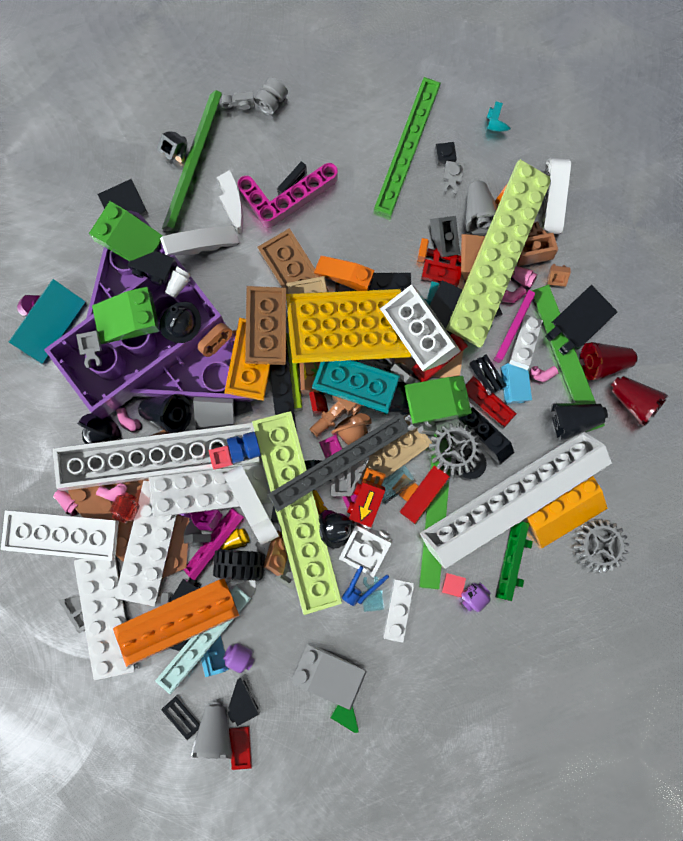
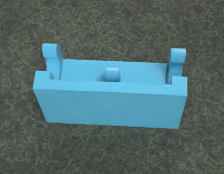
[501,363,532,405]
[201,635,229,677]

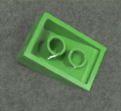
[89,201,163,261]
[92,287,160,344]
[404,376,472,424]

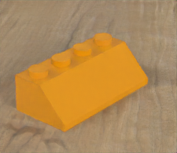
[523,476,608,549]

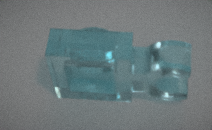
[362,576,384,612]

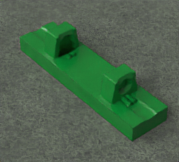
[496,521,533,601]

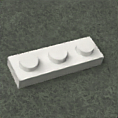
[509,314,543,370]
[383,579,414,643]

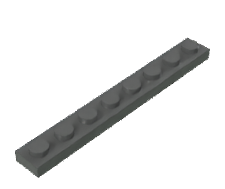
[267,414,410,512]

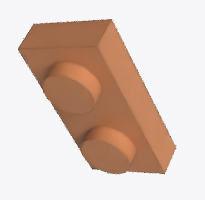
[263,531,288,576]

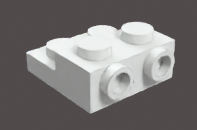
[339,523,393,577]

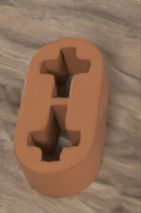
[198,323,232,357]

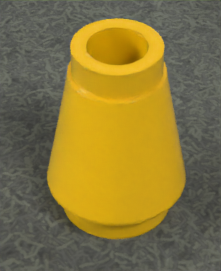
[220,528,250,550]

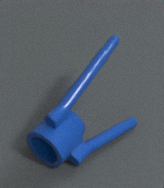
[342,566,389,606]

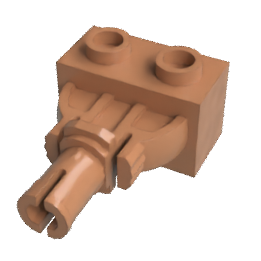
[517,221,558,266]
[309,395,362,437]

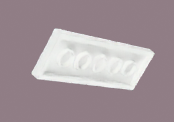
[148,464,271,518]
[115,480,177,607]
[1,511,119,561]
[74,558,135,681]

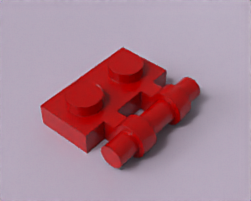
[421,248,461,287]

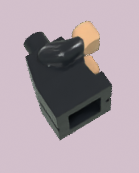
[157,131,187,163]

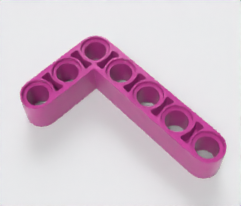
[238,163,338,227]

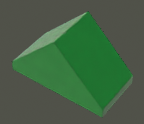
[330,704,359,733]

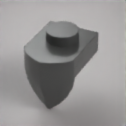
[184,520,211,547]

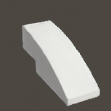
[217,170,243,234]

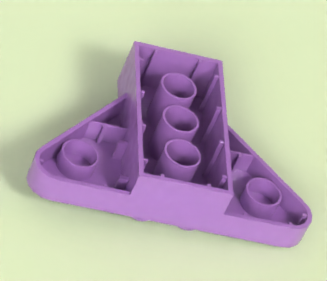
[44,210,255,419]

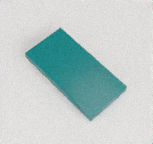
[8,279,86,364]
[312,360,400,414]

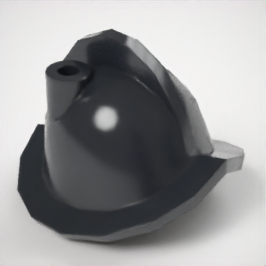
[159,302,201,343]
[77,413,120,444]
[319,510,356,549]

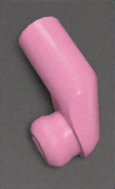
[501,286,527,303]
[530,366,559,382]
[116,408,141,431]
[96,483,127,501]

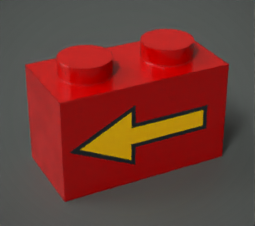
[347,479,385,527]

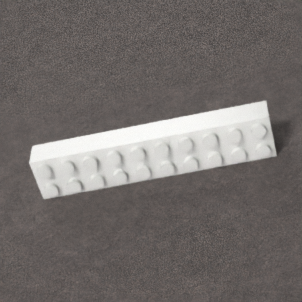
[53,423,259,491]
[420,432,612,569]

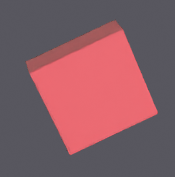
[208,445,233,470]
[442,573,466,597]

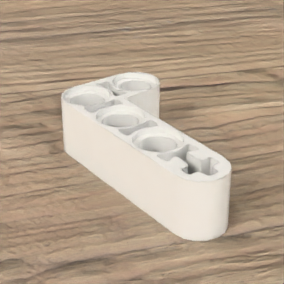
[542,158,571,234]
[223,465,279,546]

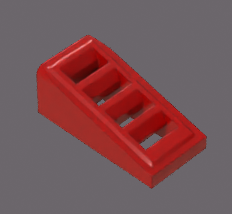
[309,391,328,417]

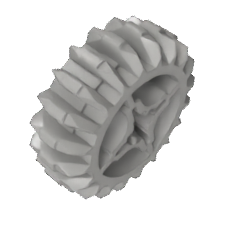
[429,423,482,476]
[574,519,629,573]

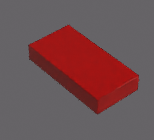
[229,726,252,770]

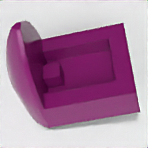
[17,295,41,316]
[190,510,223,531]

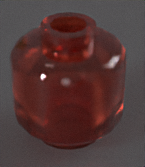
[110,493,140,523]

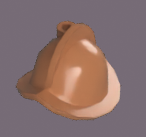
[331,413,372,445]

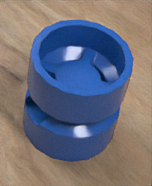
[227,431,261,464]

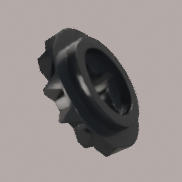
[456,448,487,479]

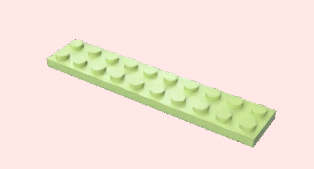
[446,159,551,347]
[252,411,342,615]

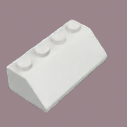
[380,285,461,372]

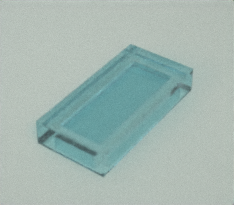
[382,465,416,504]

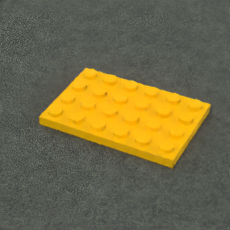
[286,289,411,363]

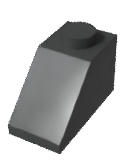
[430,216,460,257]

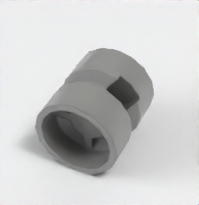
[254,77,288,114]

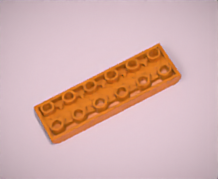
[113,579,240,667]

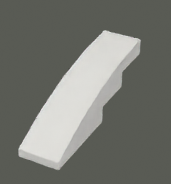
[160,226,239,256]

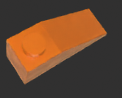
[314,256,375,291]

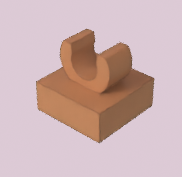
[547,264,571,287]

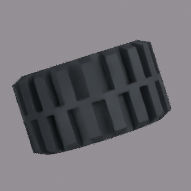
[213,549,265,580]

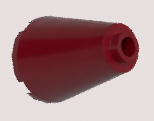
[580,342,638,381]
[611,376,668,426]

